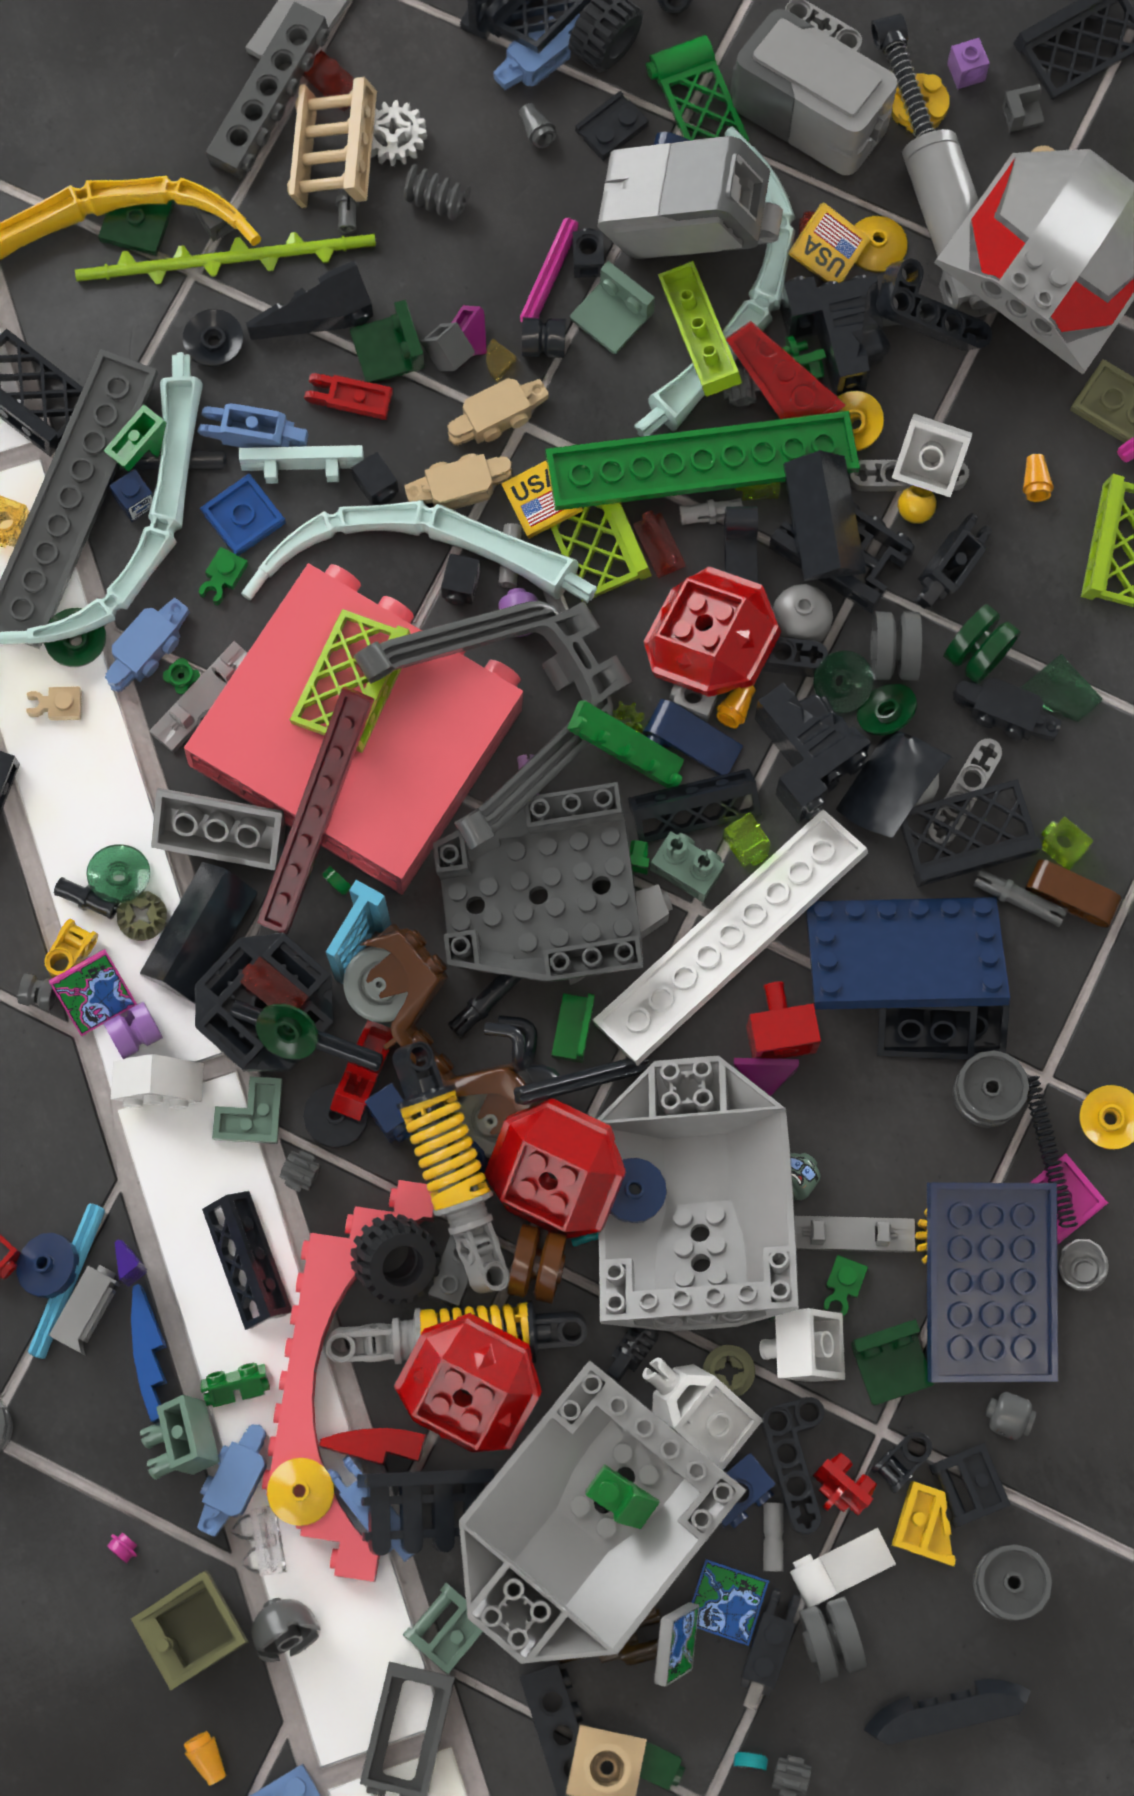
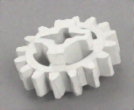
[371,100,427,166]

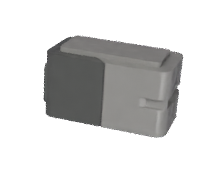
[730,0,897,175]
[597,136,783,259]

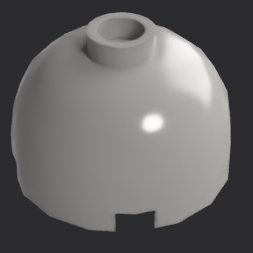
[773,584,833,642]

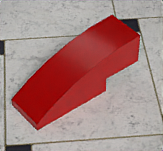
[330,1020,394,1121]
[319,1428,427,1466]

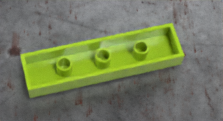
[658,261,742,397]

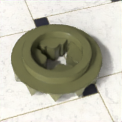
[116,891,167,941]
[703,1345,755,1396]

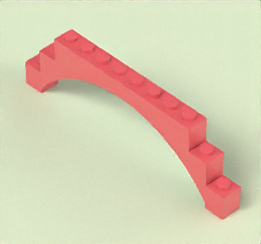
[262,1180,435,1582]

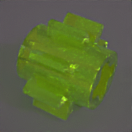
[612,701,645,733]

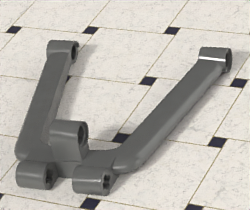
[353,601,633,850]

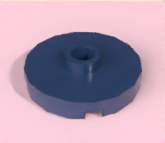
[610,1158,667,1223]
[16,1233,79,1298]

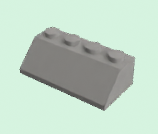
[151,788,286,870]

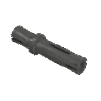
[972,868,1068,927]

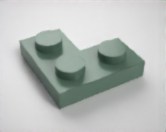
[212,1076,283,1144]

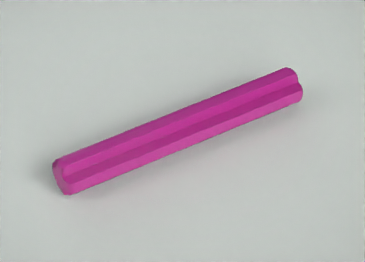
[520,218,578,322]

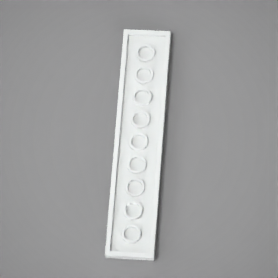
[593,809,868,1066]

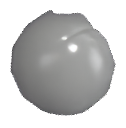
[1058,1239,1109,1291]

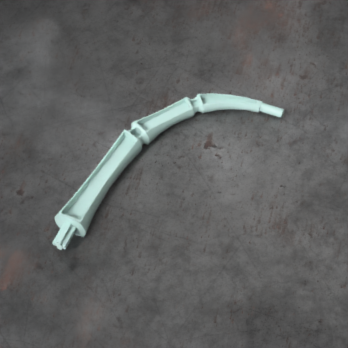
[634,126,796,437]
[0,352,203,644]
[241,500,597,603]

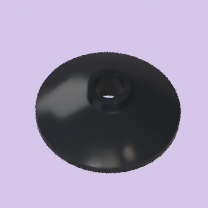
[182,309,244,367]

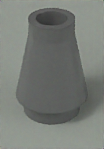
[519,103,556,148]

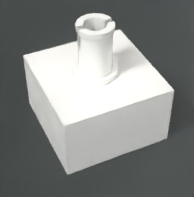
[892,414,972,498]
[759,1308,845,1382]

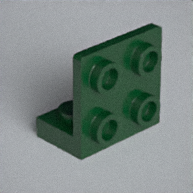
[350,299,425,383]
[850,1319,934,1406]

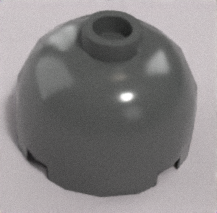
[251,1597,321,1662]

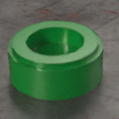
[322,866,352,895]

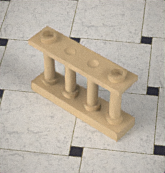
[287,77,377,208]

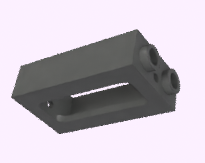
[360,1661,456,1796]

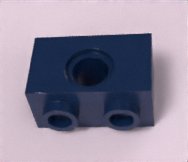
[364,1083,415,1143]
[720,1453,776,1529]

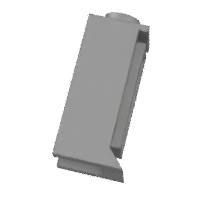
[49,1265,121,1356]

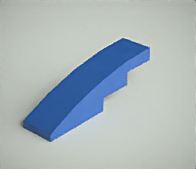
[131,1284,167,1424]

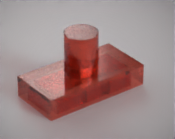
[302,50,354,112]

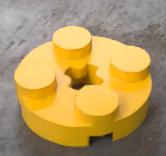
[891,73,950,132]

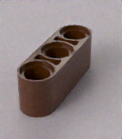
[1025,859,1122,928]

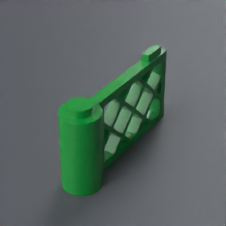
[646,35,749,142]

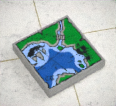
[654,1602,699,1687]

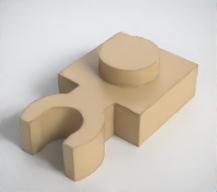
[26,686,82,721]

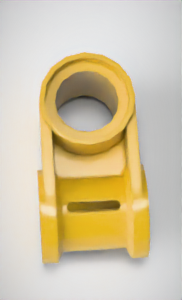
[44,918,99,979]

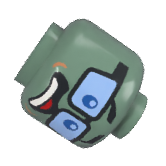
[790,1153,821,1201]

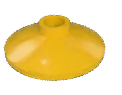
[854,216,908,273]
[837,391,884,451]
[1079,1085,1134,1150]
[267,1458,334,1526]

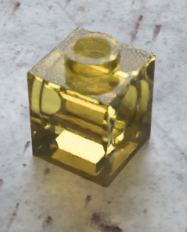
[0,495,29,548]

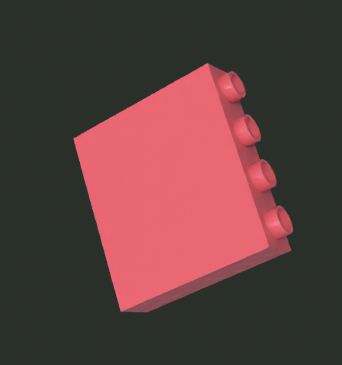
[184,563,523,895]

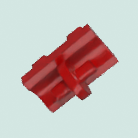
[813,1453,877,1516]

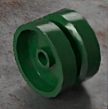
[943,604,1022,684]

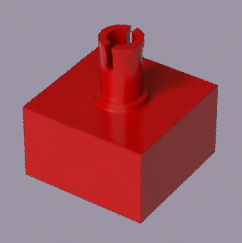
[746,981,821,1059]

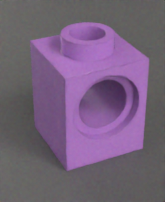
[947,38,990,89]

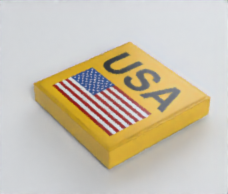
[788,203,871,283]
[501,461,584,539]

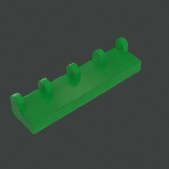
[567,700,684,788]

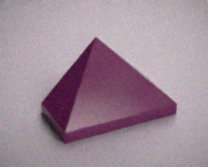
[451,305,487,356]
[733,1058,799,1096]

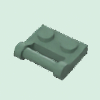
[402,1582,483,1674]

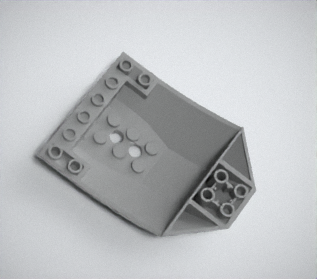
[597,1055,799,1331]
[459,1360,746,1664]

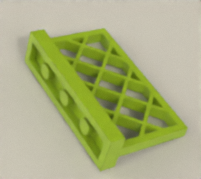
[1081,474,1134,608]
[551,503,652,602]
[290,609,411,753]

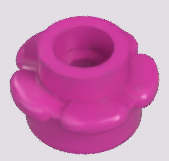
[107,1533,137,1563]

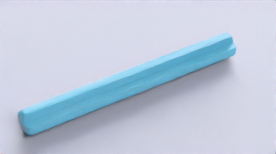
[28,1203,105,1359]

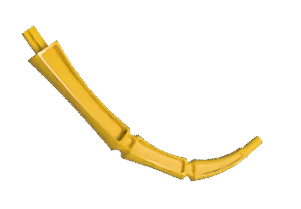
[0,176,261,260]

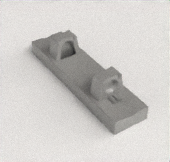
[149,641,247,754]
[795,1216,915,1253]

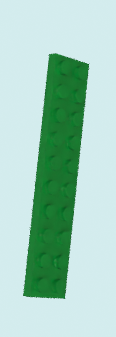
[545,411,860,511]

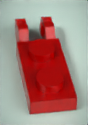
[304,373,393,420]

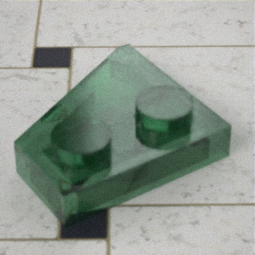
[1020,654,1103,722]

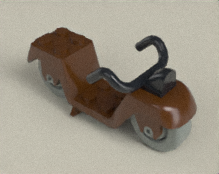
[343,924,560,1158]

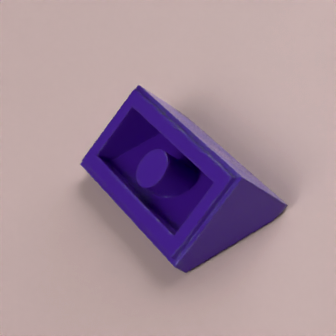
[115,1239,147,1287]

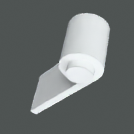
[790,1528,896,1608]

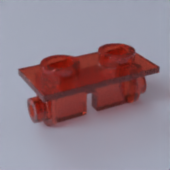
[633,511,686,578]
[240,956,309,1009]

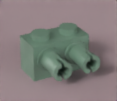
[650,831,725,903]
[140,1395,220,1480]

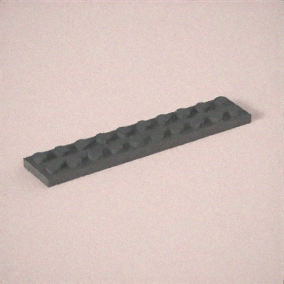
[0,349,158,650]

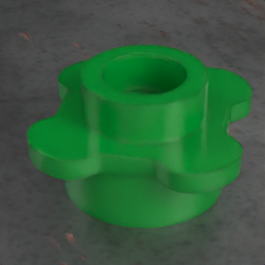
[163,658,200,694]

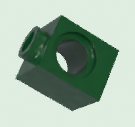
[639,1741,685,1791]

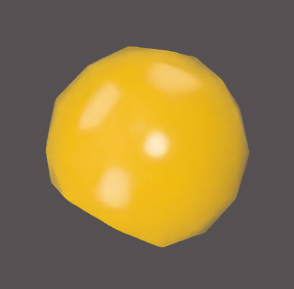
[897,486,937,524]

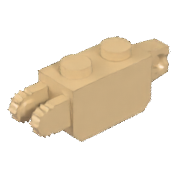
[447,378,549,446]
[404,454,512,510]

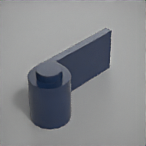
[642,699,743,775]

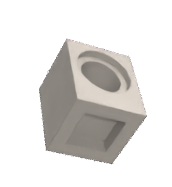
[669,684,719,723]

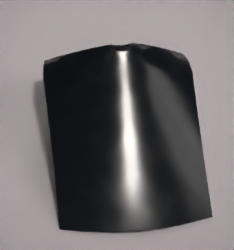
[836,731,954,838]

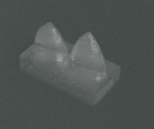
[230,1506,287,1576]

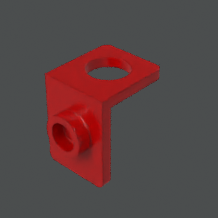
[0,1234,21,1280]

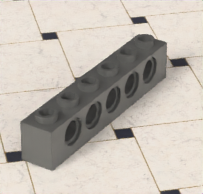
[205,1,330,179]

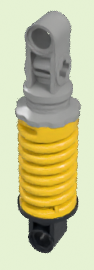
[393,1041,510,1293]
[326,1300,587,1364]

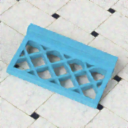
[326,880,391,984]

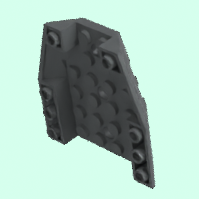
[433,782,643,982]

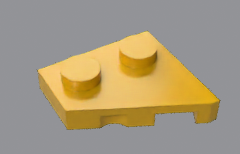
[891,1481,956,1566]

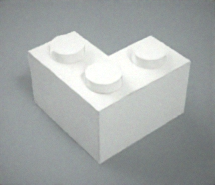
[111,1054,204,1109]

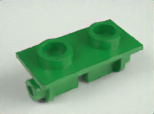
[200,1362,271,1408]

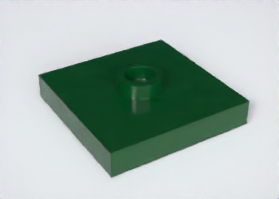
[98,200,175,256]

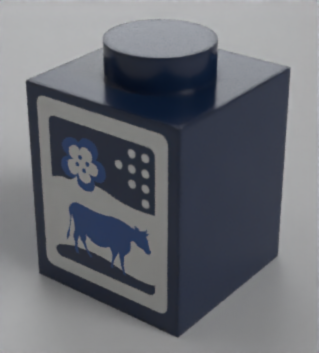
[110,469,153,523]

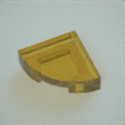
[486,339,517,382]

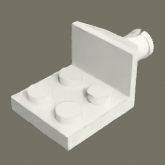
[643,1357,762,1470]

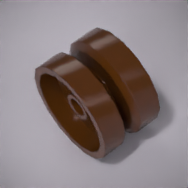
[507,1224,567,1304]

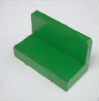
[551,993,595,1063]

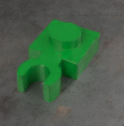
[199,547,248,606]
[823,1255,868,1317]

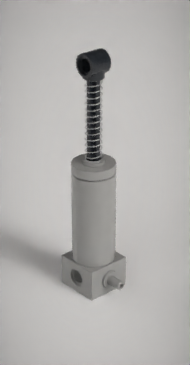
[871,13,998,318]

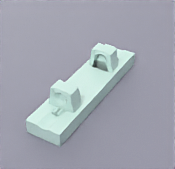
[239,445,364,484]

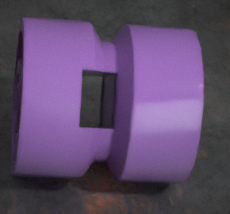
[103,1002,163,1059]

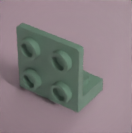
[570,261,655,354]

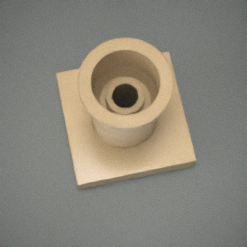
[566,1725,647,1796]

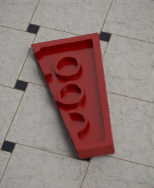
[726,321,846,419]

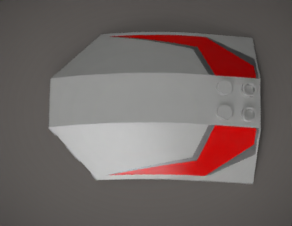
[934,149,1134,374]

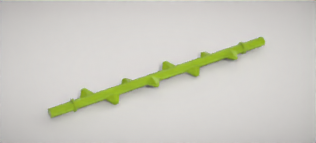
[75,232,376,285]

